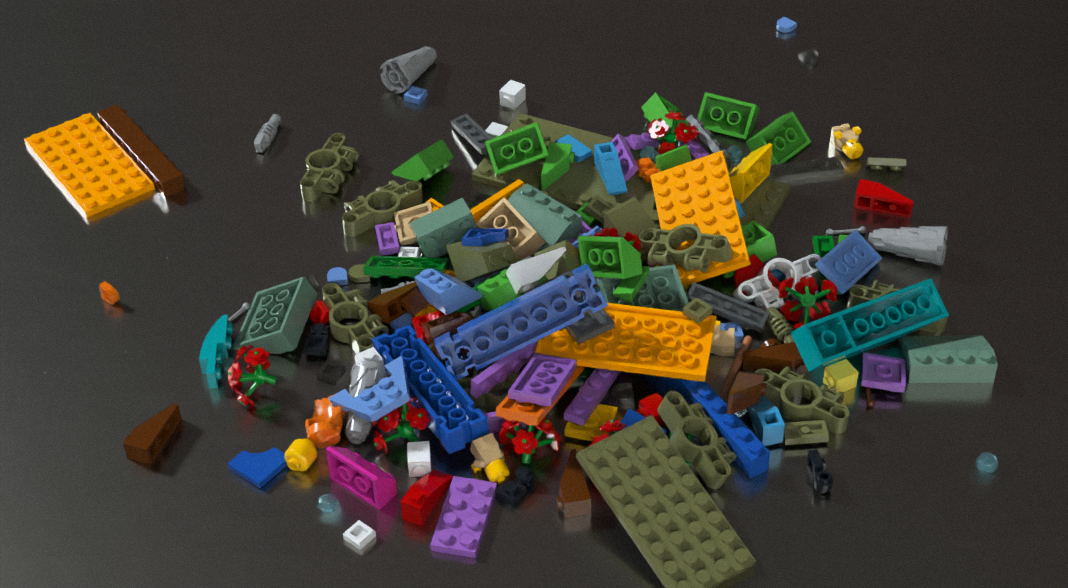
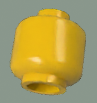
[284,439,317,472]

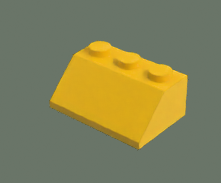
[729,143,773,204]

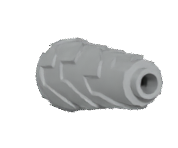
[380,46,437,93]
[868,226,948,266]
[345,360,390,444]

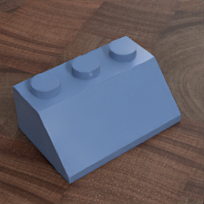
[414,269,482,315]

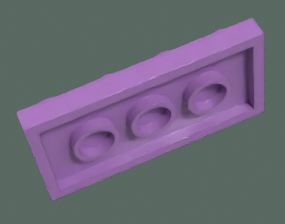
[508,353,577,406]
[430,476,497,558]

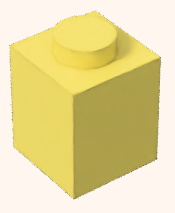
[823,359,859,393]

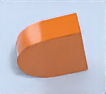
[99,281,120,305]

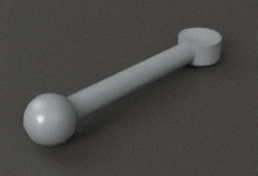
[826,226,866,236]
[228,302,250,323]

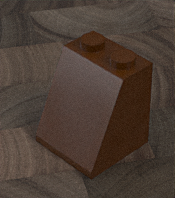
[421,311,475,371]

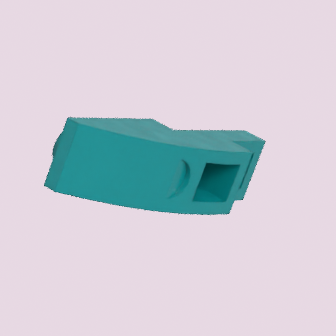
[199,315,233,389]

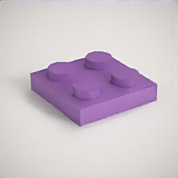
[861,352,906,393]

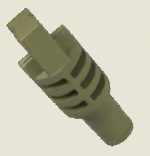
[766,307,794,344]

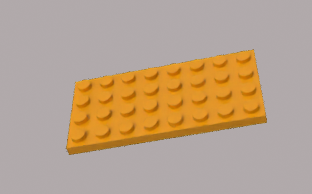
[24,113,155,218]
[650,151,751,287]
[535,303,716,382]

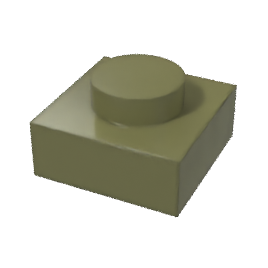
[683,297,713,324]

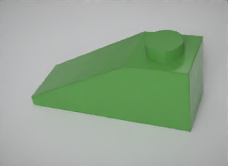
[541,142,575,190]

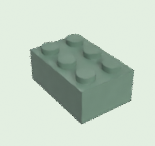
[410,198,477,258]

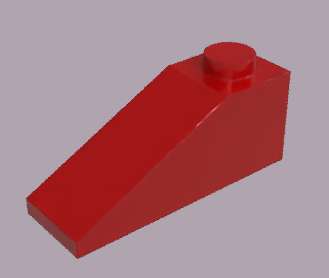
[854,179,914,219]
[400,469,453,526]

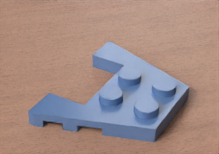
[328,356,411,422]

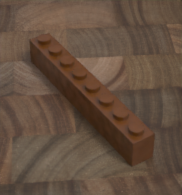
[97,104,185,198]

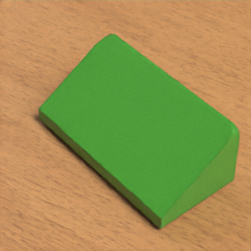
[656,145,692,172]
[612,266,650,303]

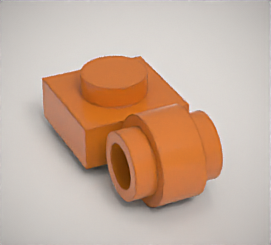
[636,157,660,184]

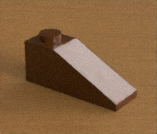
[368,282,419,324]
[742,342,808,374]
[727,371,768,415]
[124,403,182,465]
[556,449,591,519]

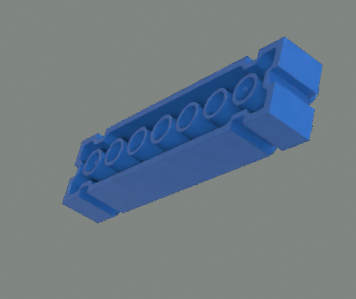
[434,263,608,381]
[372,325,488,454]

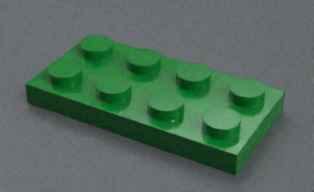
[363,256,449,279]

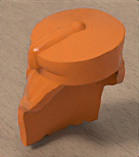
[305,394,346,449]

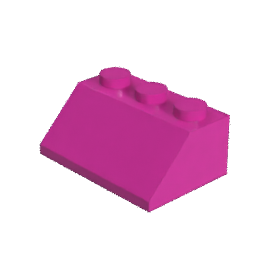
[326,446,397,510]

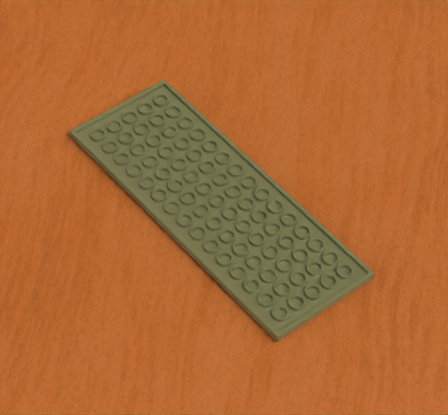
[471,113,791,231]

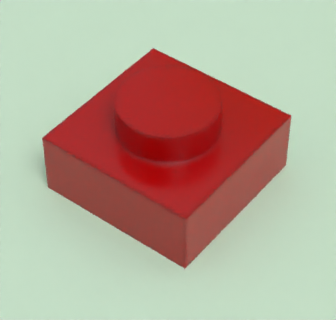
[309,300,331,325]

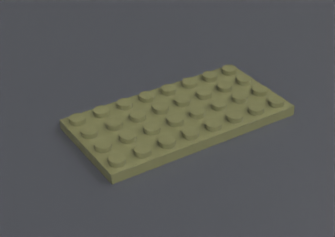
[576,415,756,588]

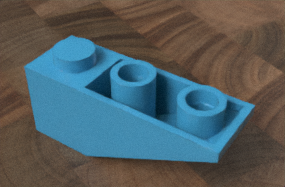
[594,142,627,196]
[746,396,785,446]

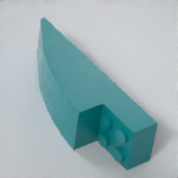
[791,278,949,372]

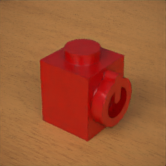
[637,393,667,428]

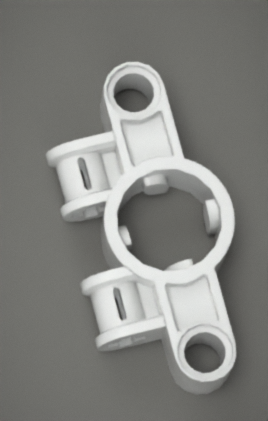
[733,254,821,311]

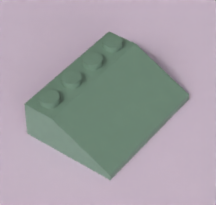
[507,183,583,257]
[596,264,689,312]
[233,277,317,354]
[899,335,998,383]

